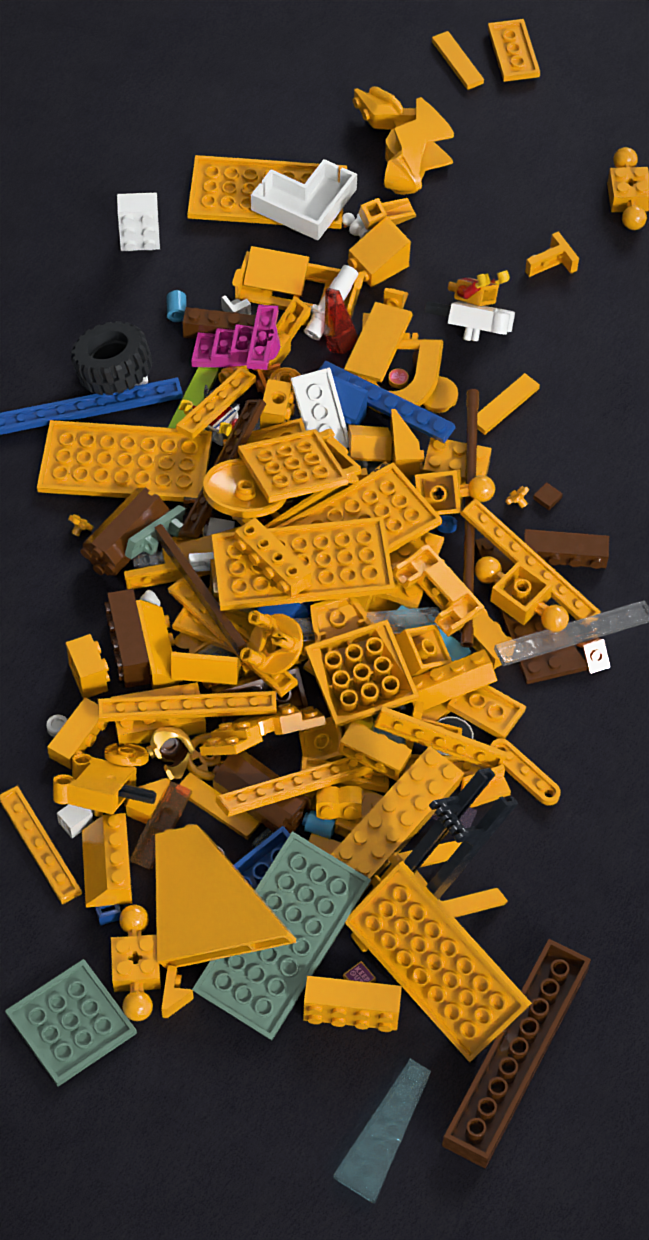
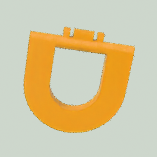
[358,333,443,414]

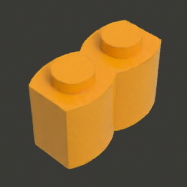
[316,786,362,820]

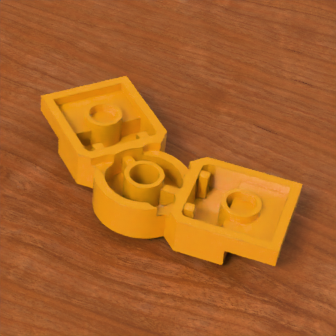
[199,703,326,756]

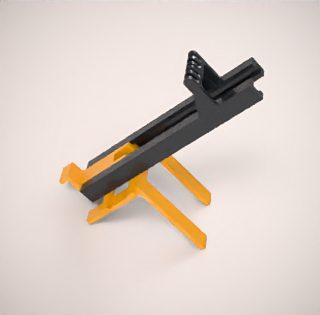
[351,768,518,952]

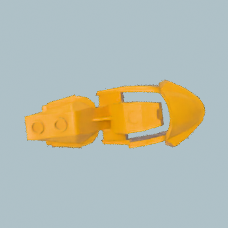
[353,87,454,195]

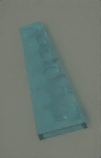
[333,1059,431,1203]

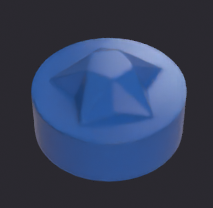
[436,515,457,533]

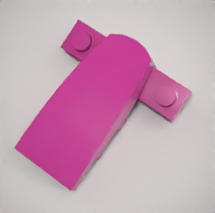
[191,305,280,370]

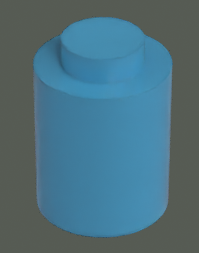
[166,290,187,322]
[302,810,337,839]

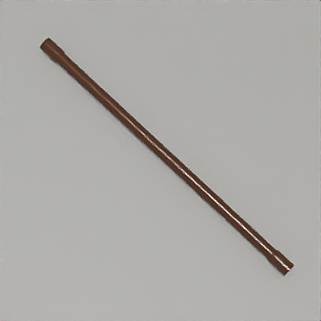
[460,389,479,648]

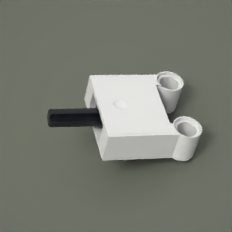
[425,301,515,341]

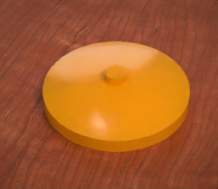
[203,459,287,518]

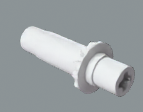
[304,265,359,340]

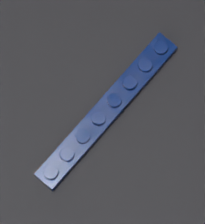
[318,361,456,443]

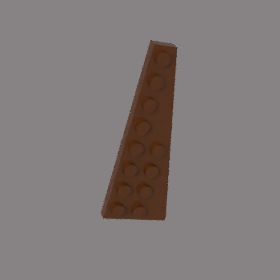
[475,537,588,685]

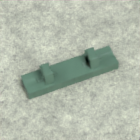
[125,505,186,559]

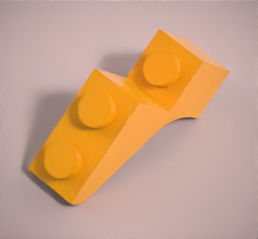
[358,198,416,230]

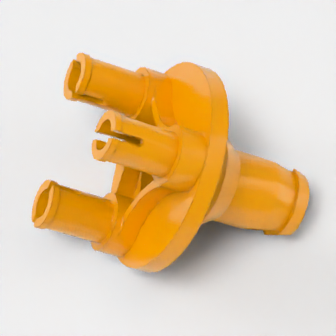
[240,610,306,675]

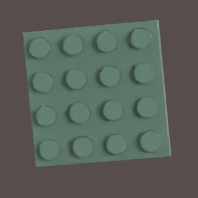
[5,959,137,1087]

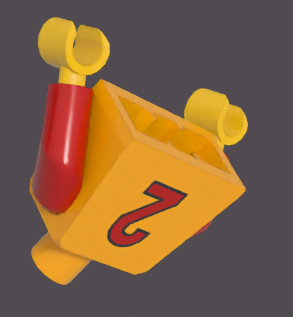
[448,270,510,306]

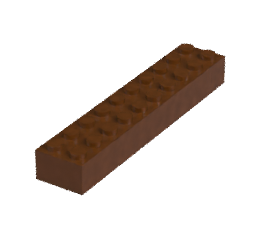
[442,939,591,1169]

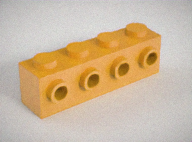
[234,517,312,598]
[411,649,497,711]

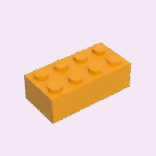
[111,682,206,747]
[304,976,402,1032]

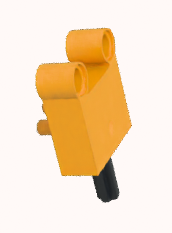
[53,753,157,817]

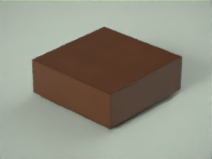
[533,482,563,510]

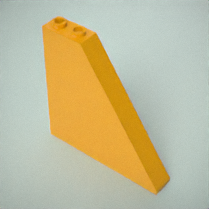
[155,824,296,969]

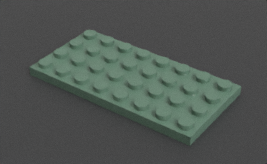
[192,832,371,1041]

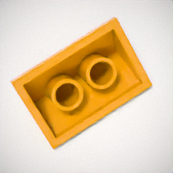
[171,652,241,685]

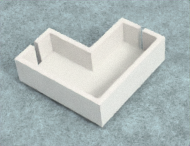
[251,159,357,240]

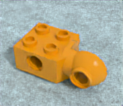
[260,367,301,429]

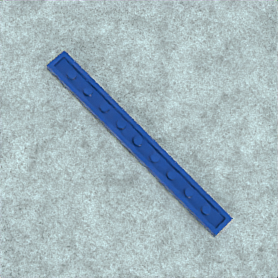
[0,378,183,435]

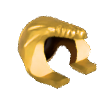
[146,727,195,780]

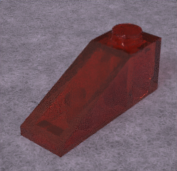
[324,288,358,354]

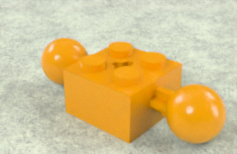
[607,147,649,230]
[415,470,495,515]
[474,556,569,632]
[111,905,161,1021]

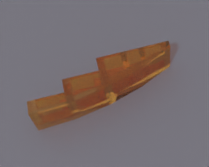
[129,781,192,870]

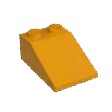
[390,409,424,481]

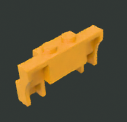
[392,544,484,637]

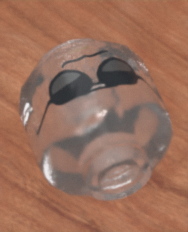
[133,549,165,569]

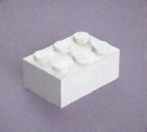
[117,193,160,251]

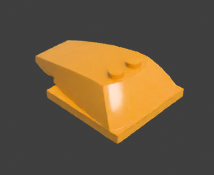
[305,597,419,728]

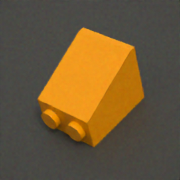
[348,217,411,287]

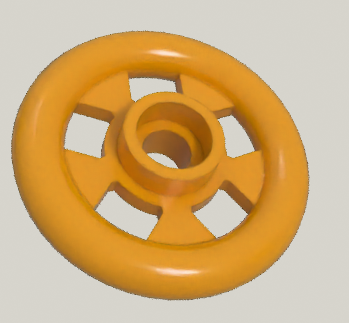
[186,733,224,780]

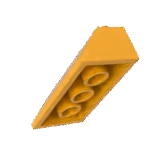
[136,600,183,690]
[82,813,132,908]

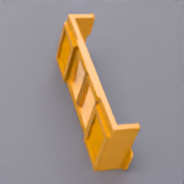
[232,251,365,322]

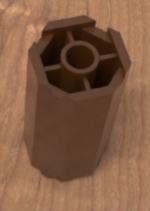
[80,487,169,575]
[212,751,312,834]

